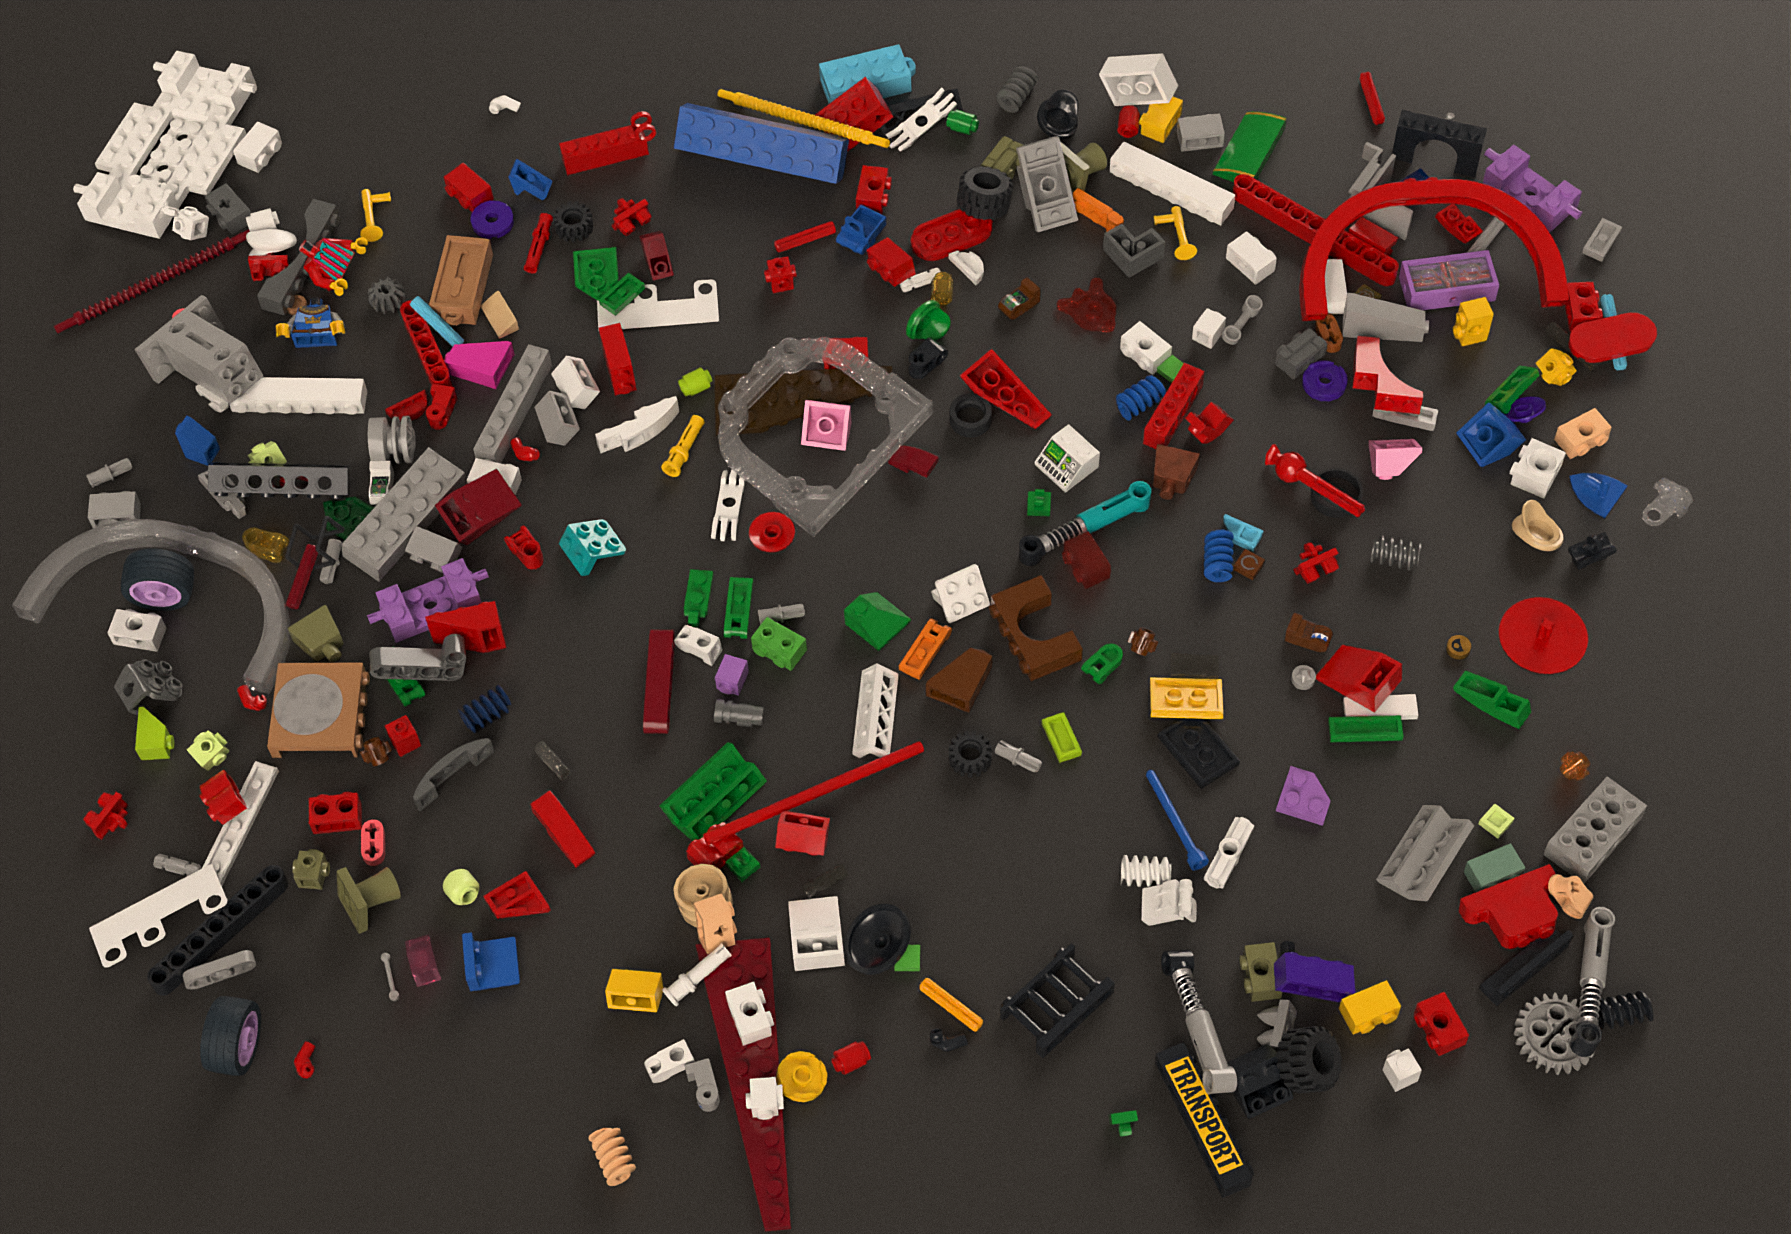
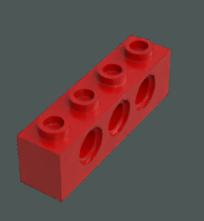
[1143,363,1205,449]

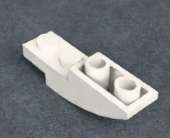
[595,396,679,453]

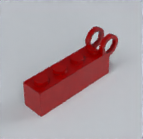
[559,112,656,175]

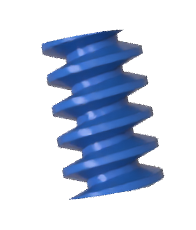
[1116,375,1166,421]
[1204,530,1234,582]

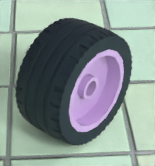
[121,548,194,611]
[200,996,261,1076]

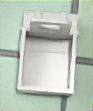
[1141,879,1197,926]

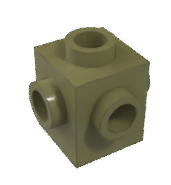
[292,849,330,890]

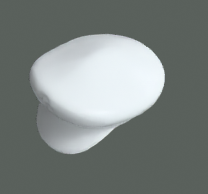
[246,229,297,256]

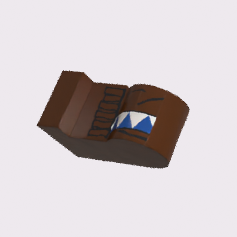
[1285,613,1333,652]

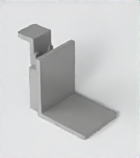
[1348,142,1413,240]

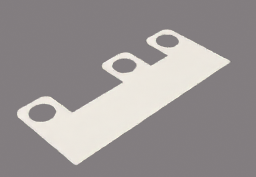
[597,279,719,331]
[89,864,227,967]

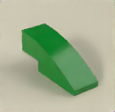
[1453,671,1532,729]

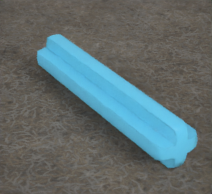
[410,296,464,347]

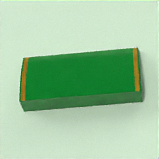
[1212,111,1287,182]

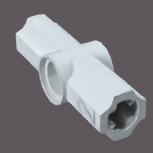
[1204,817,1254,889]

